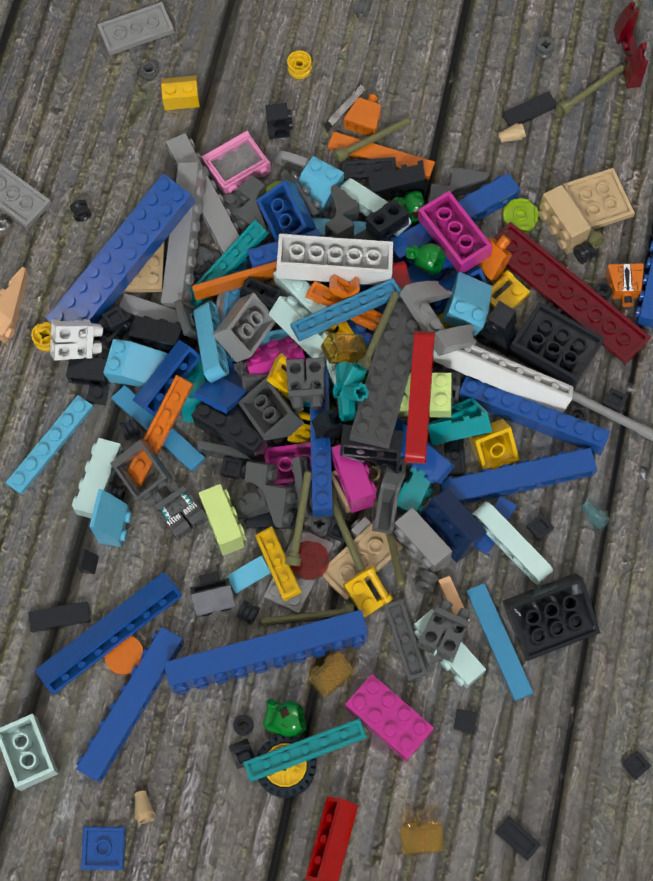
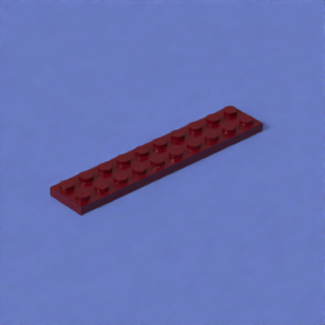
[494,222,651,365]

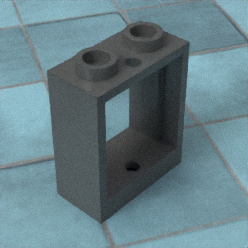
[110,440,172,501]

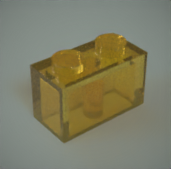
[320,333,368,364]
[308,652,355,699]
[400,821,444,855]

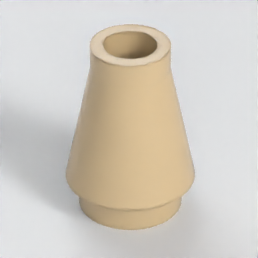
[498,123,526,143]
[134,791,155,824]

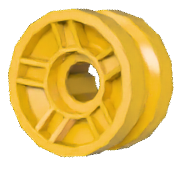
[287,50,312,79]
[31,322,52,352]

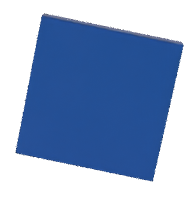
[194,378,247,414]
[81,827,126,871]

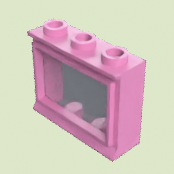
[202,131,271,195]

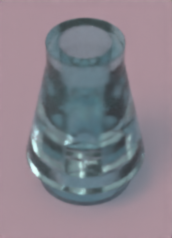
[581,501,610,530]

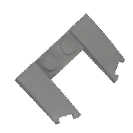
[400,281,476,356]

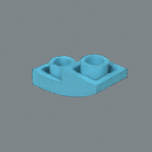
[226,555,271,593]

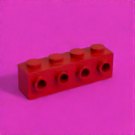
[305,796,358,881]

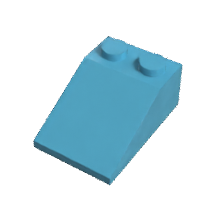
[298,156,344,218]
[441,271,493,336]
[103,339,168,387]
[89,489,132,547]

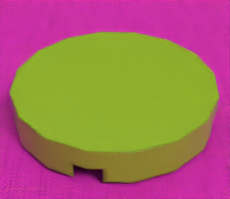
[502,198,539,233]

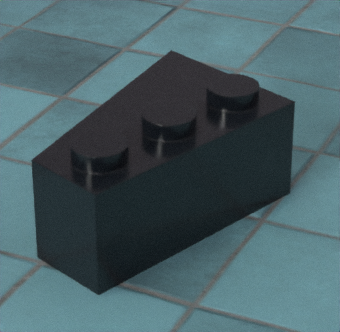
[368,160,425,200]
[476,301,518,357]
[127,316,198,353]
[340,424,404,473]

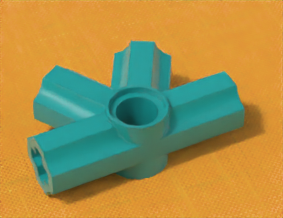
[333,361,369,422]

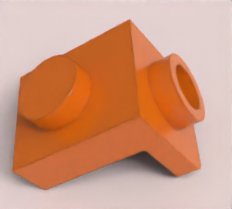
[329,274,360,300]

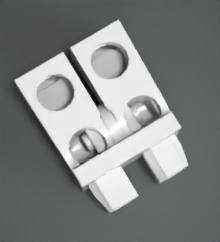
[50,319,103,361]

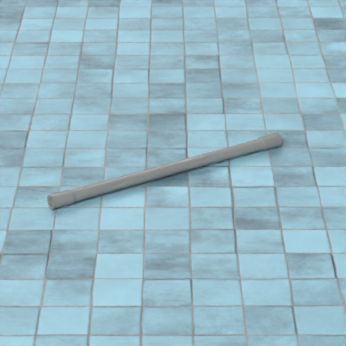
[474,341,653,441]

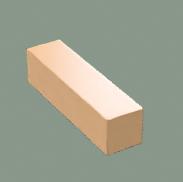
[438,576,470,621]

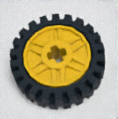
[256,735,316,798]

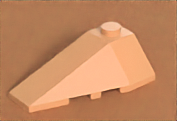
[0,267,29,343]

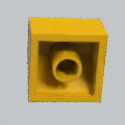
[161,75,200,111]
[469,419,519,470]

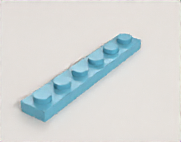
[5,395,94,495]

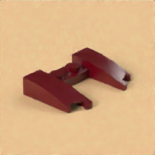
[613,2,648,88]

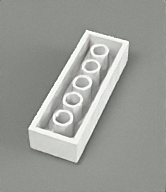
[276,234,393,285]

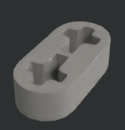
[276,151,309,172]

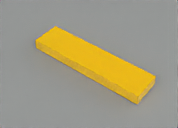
[255,526,302,601]

